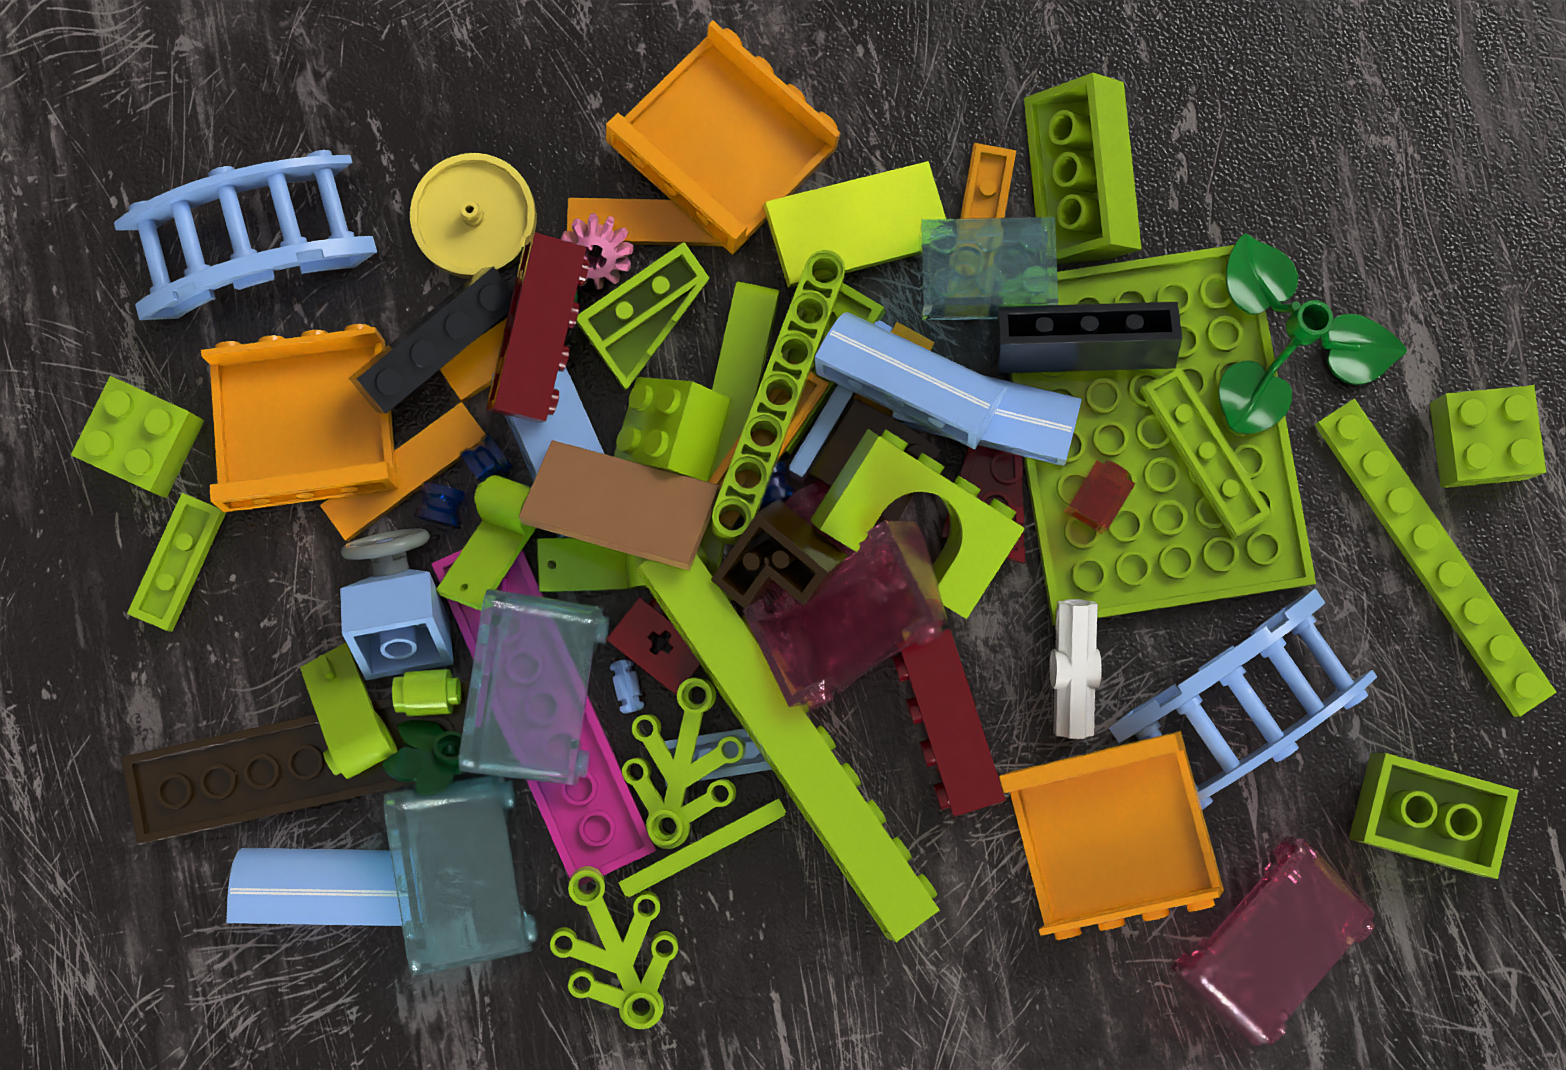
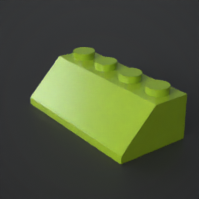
[1024,73,1142,265]

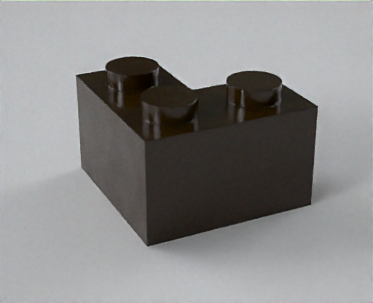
[711,499,849,609]

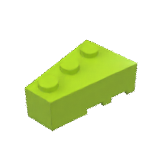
[576,242,709,392]

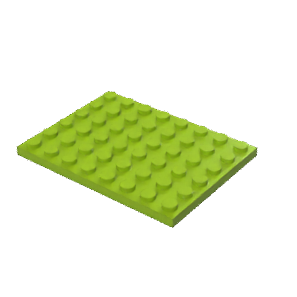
[994,245,1316,626]

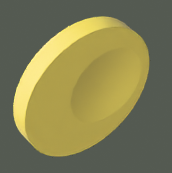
[410,153,537,279]

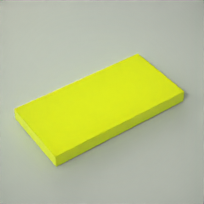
[763,161,953,288]

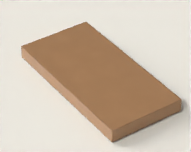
[519,440,720,571]

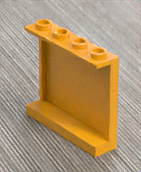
[606,20,841,255]
[201,324,398,513]
[999,731,1224,940]

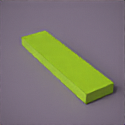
[1139,365,1273,539]
[618,798,786,897]

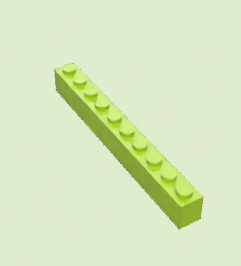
[635,546,940,942]

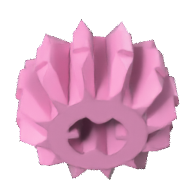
[561,213,634,290]

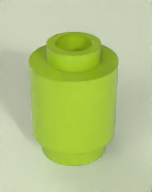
[392,669,461,717]

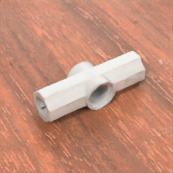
[1050,599,1101,739]

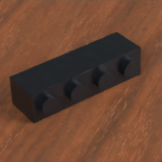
[348,266,513,414]
[996,302,1182,373]

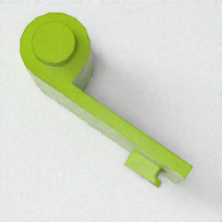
[436,475,536,611]
[537,538,648,592]
[300,643,397,779]

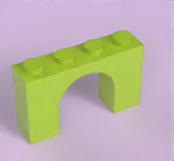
[810,429,1025,619]

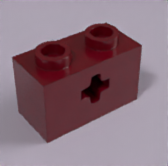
[606,597,701,695]

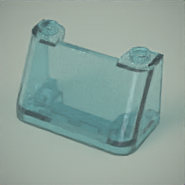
[459,589,609,786]
[384,774,538,976]

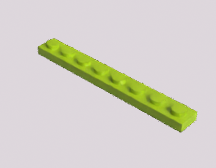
[1314,398,1556,717]

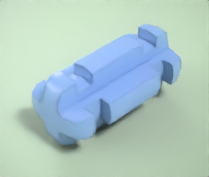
[610,659,644,714]

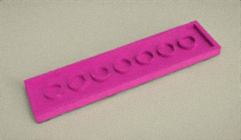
[431,549,657,886]

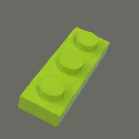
[127,493,226,632]

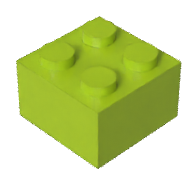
[71,376,205,498]
[614,377,731,482]
[1429,385,1546,488]

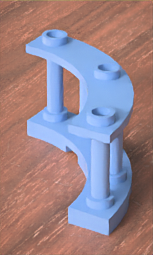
[114,150,377,320]
[1109,588,1377,810]

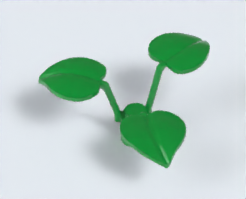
[1218,233,1407,434]

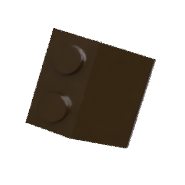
[807,398,941,525]

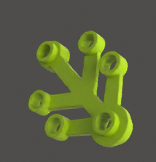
[622,677,746,849]
[550,866,678,1029]

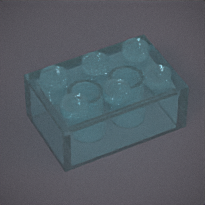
[919,217,1058,320]

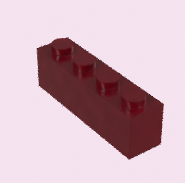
[486,232,589,423]
[892,629,1006,817]

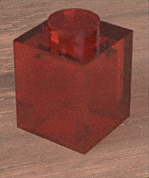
[1064,460,1136,534]

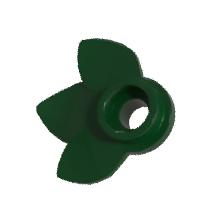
[382,720,473,796]

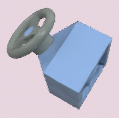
[340,528,453,680]

